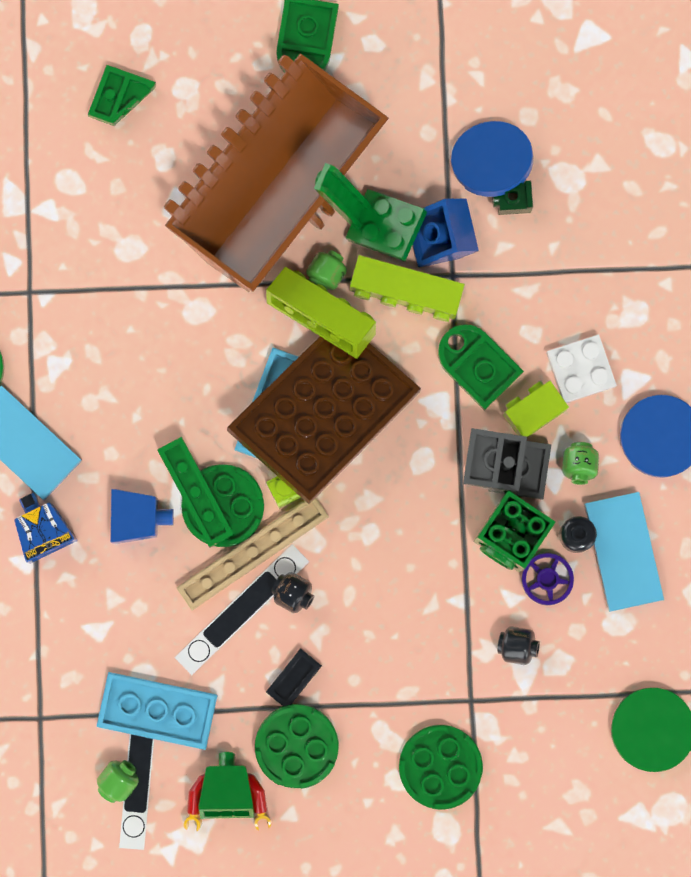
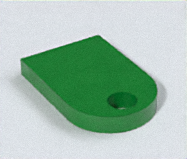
[276,0,339,73]
[438,325,524,411]

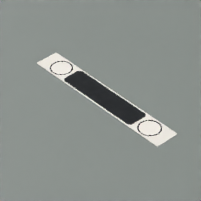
[174,544,309,675]
[119,734,154,850]

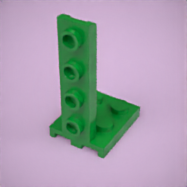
[314,163,427,261]

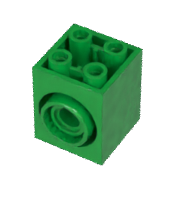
[473,490,556,572]

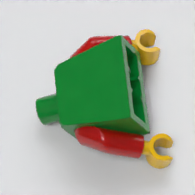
[184,752,271,831]

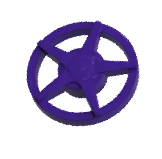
[522,553,574,605]

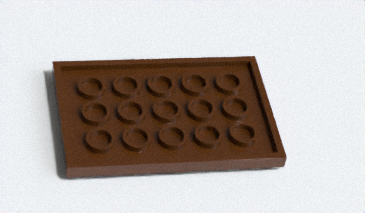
[227,337,421,504]

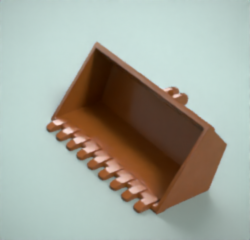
[164,54,389,292]

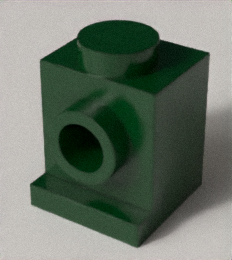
[492,180,533,215]

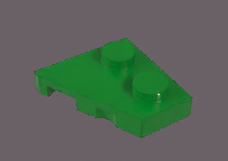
[88,65,156,126]

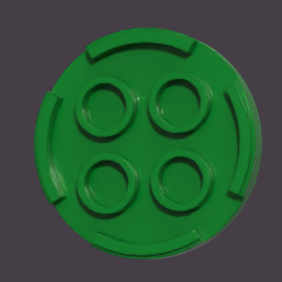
[181,465,264,547]
[611,688,691,772]
[255,704,339,789]
[399,725,483,810]

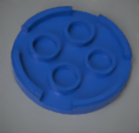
[451,121,534,197]
[620,395,691,478]

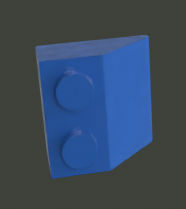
[413,199,479,267]

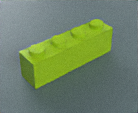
[350,255,465,322]
[266,266,376,359]

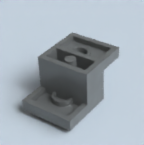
[463,428,551,500]

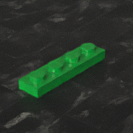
[157,437,234,548]

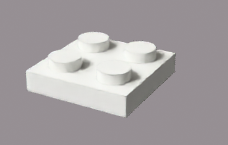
[546,334,617,403]

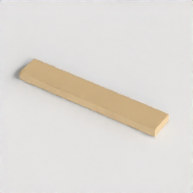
[176,498,329,611]

